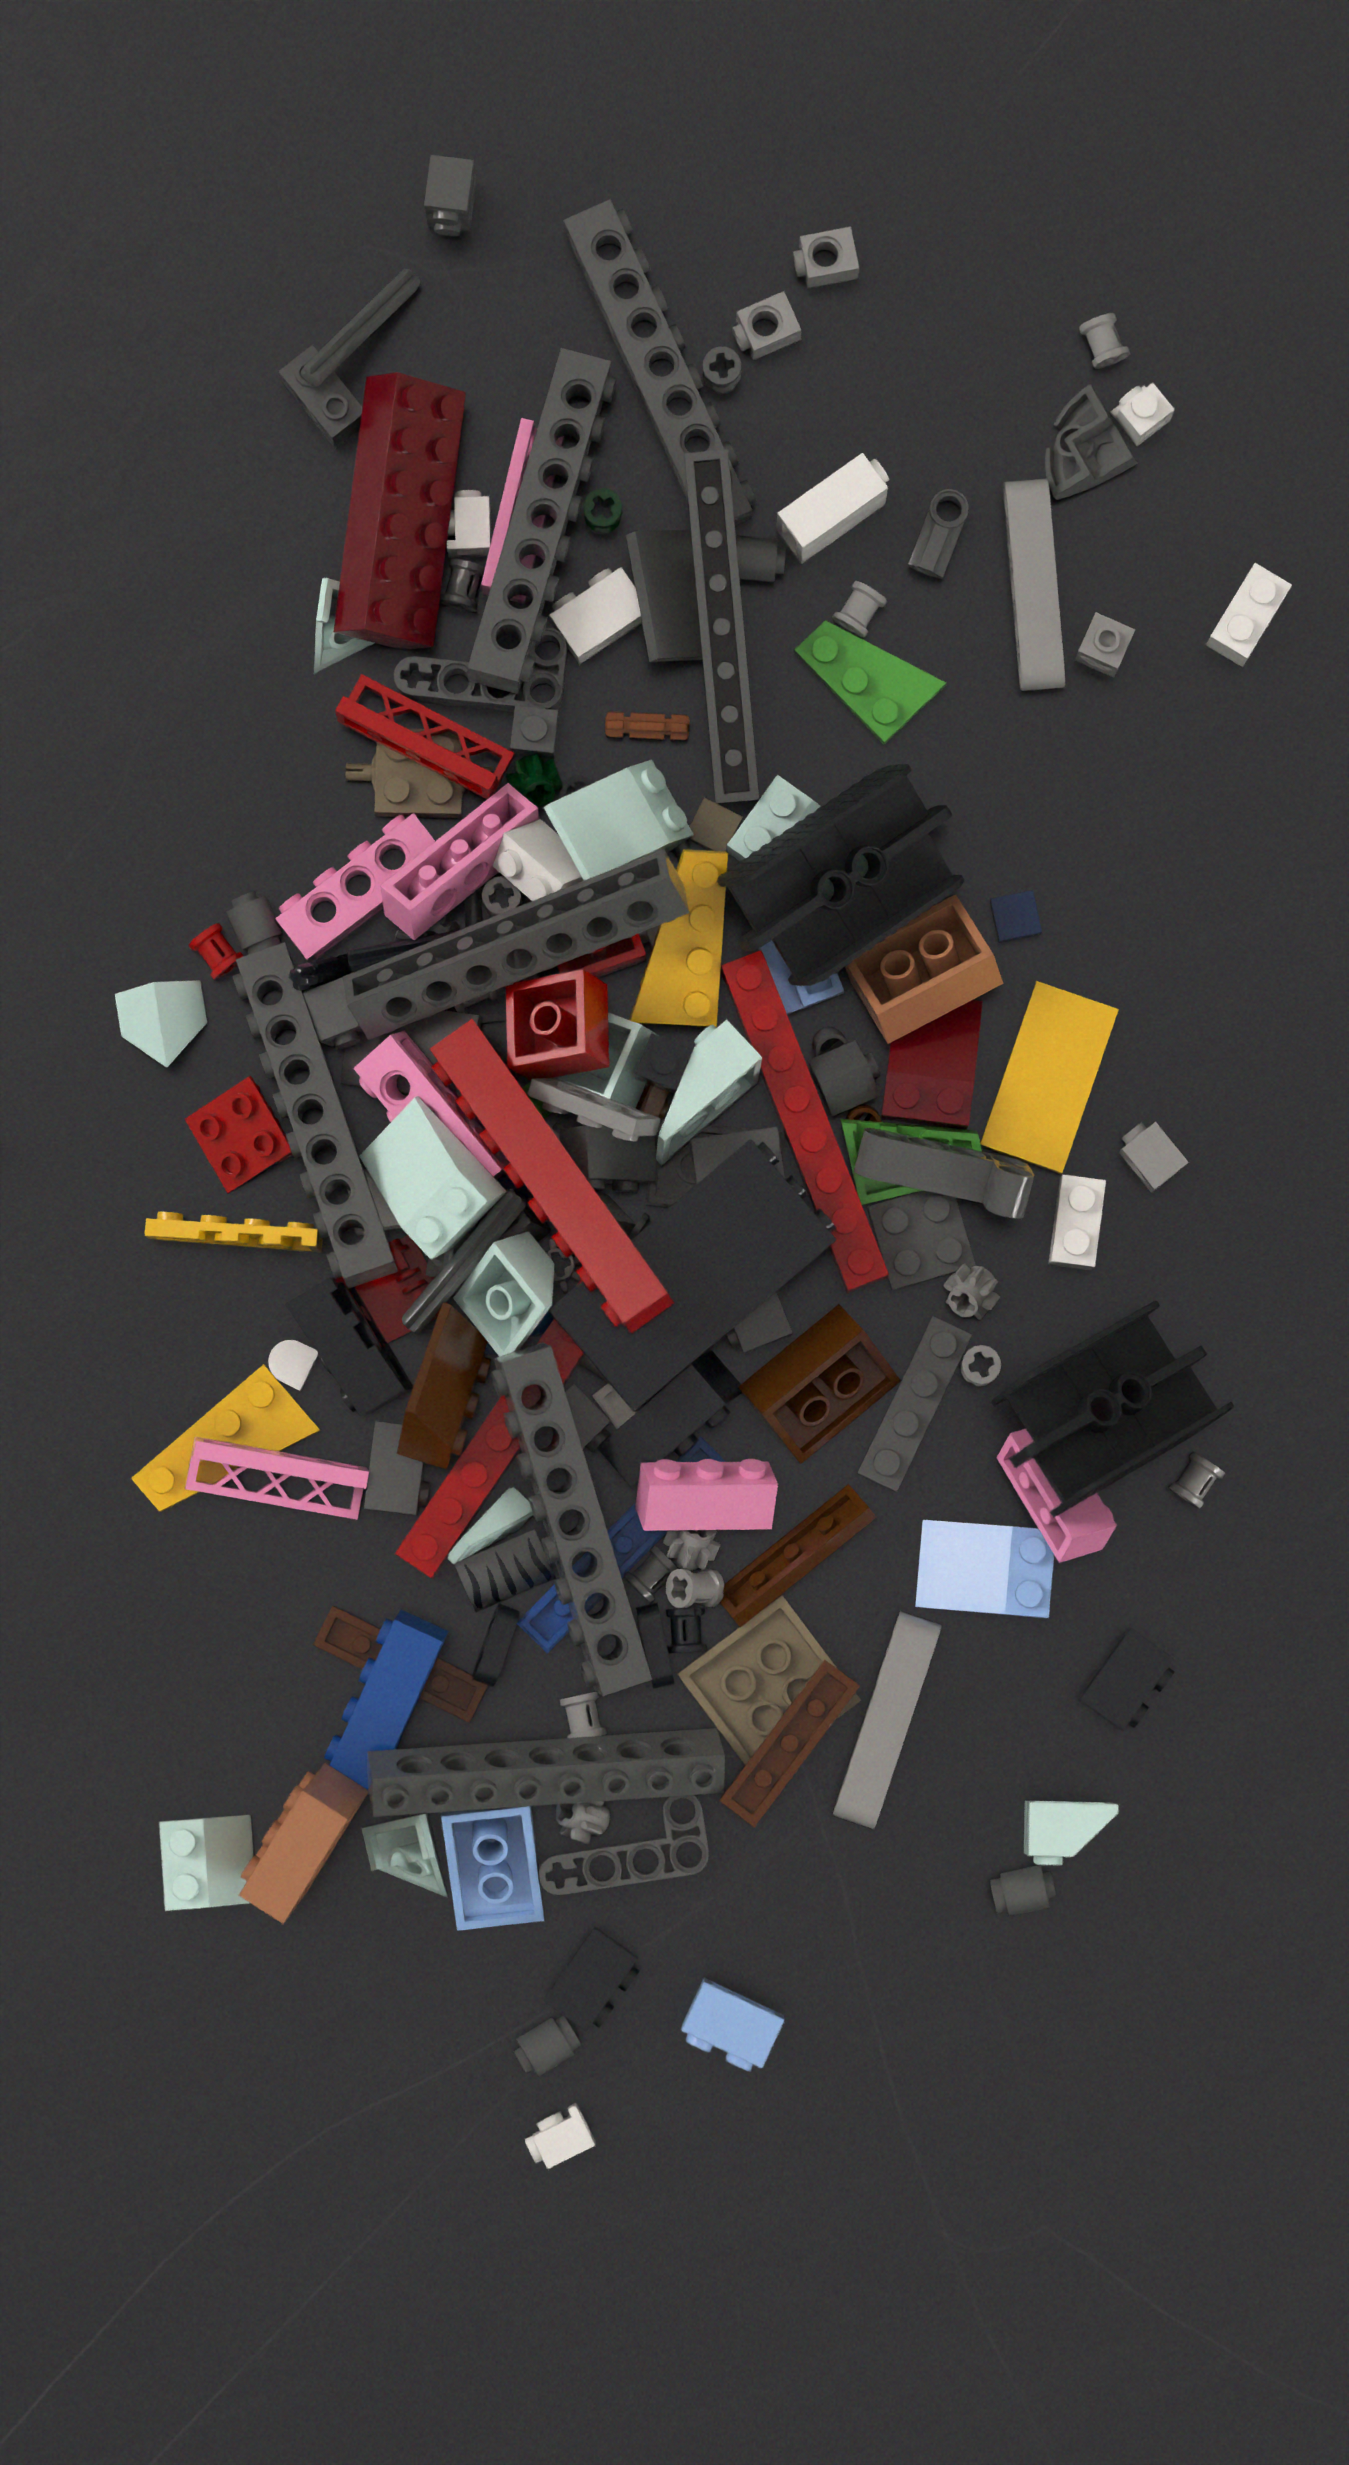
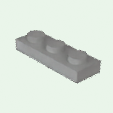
[527,1078,661,1142]

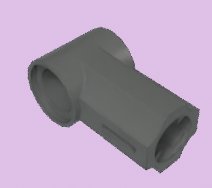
[908,489,969,579]

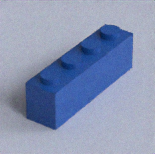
[324,1610,449,1795]

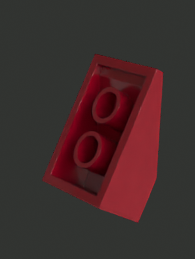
[881,1000,983,1129]

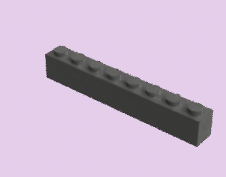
[684,449,759,803]

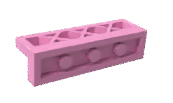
[481,418,564,604]
[185,1436,369,1520]

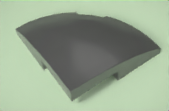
[1045,384,1138,500]

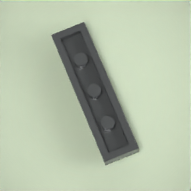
[857,1316,972,1492]

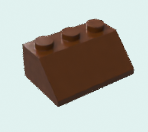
[397,1303,492,1469]
[738,1304,901,1464]

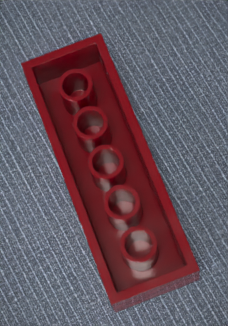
[333,372,466,650]

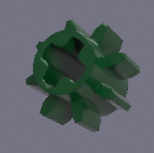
[506,754,563,807]

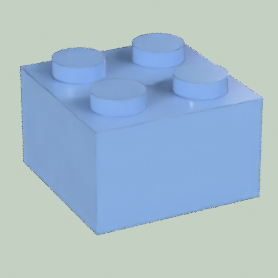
[681,1978,785,2071]

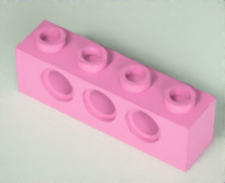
[380,783,539,940]
[275,813,435,964]
[353,1030,510,1180]

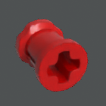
[188,923,244,981]

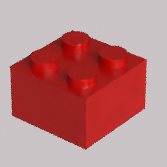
[506,969,610,1081]

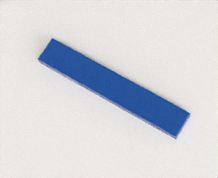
[517,1436,726,1654]

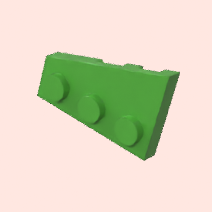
[794,620,946,745]
[840,1119,982,1205]

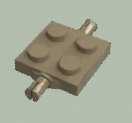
[346,729,494,818]

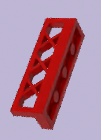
[335,674,515,799]

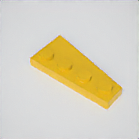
[629,849,728,1027]
[145,1212,323,1253]
[131,1364,321,1512]

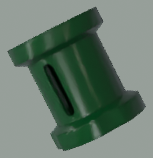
[583,488,622,534]

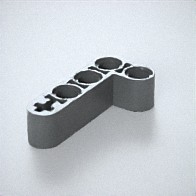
[394,628,568,713]
[854,1128,1034,1219]
[539,1795,709,1895]

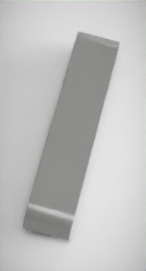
[1004,479,1065,691]
[832,1611,942,1829]

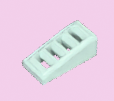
[448,1487,533,1564]

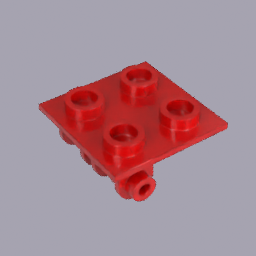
[185,1076,293,1193]
[355,1235,448,1343]

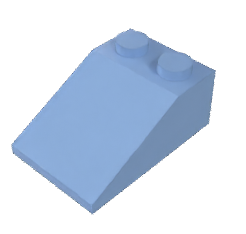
[915,1520,1054,1619]
[441,1806,544,1931]

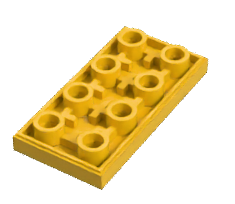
[980,981,1119,1174]

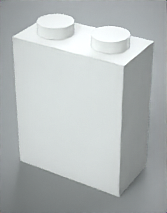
[776,453,889,564]

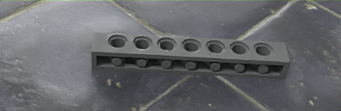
[563,199,757,526]
[467,348,617,694]
[343,849,689,1040]
[233,942,398,1289]
[491,1343,652,1696]
[367,1728,725,1817]

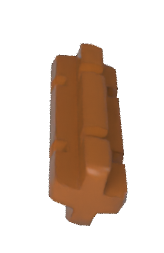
[605,711,690,741]

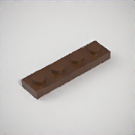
[720,1484,877,1628]
[313,1606,488,1723]
[719,1660,860,1827]

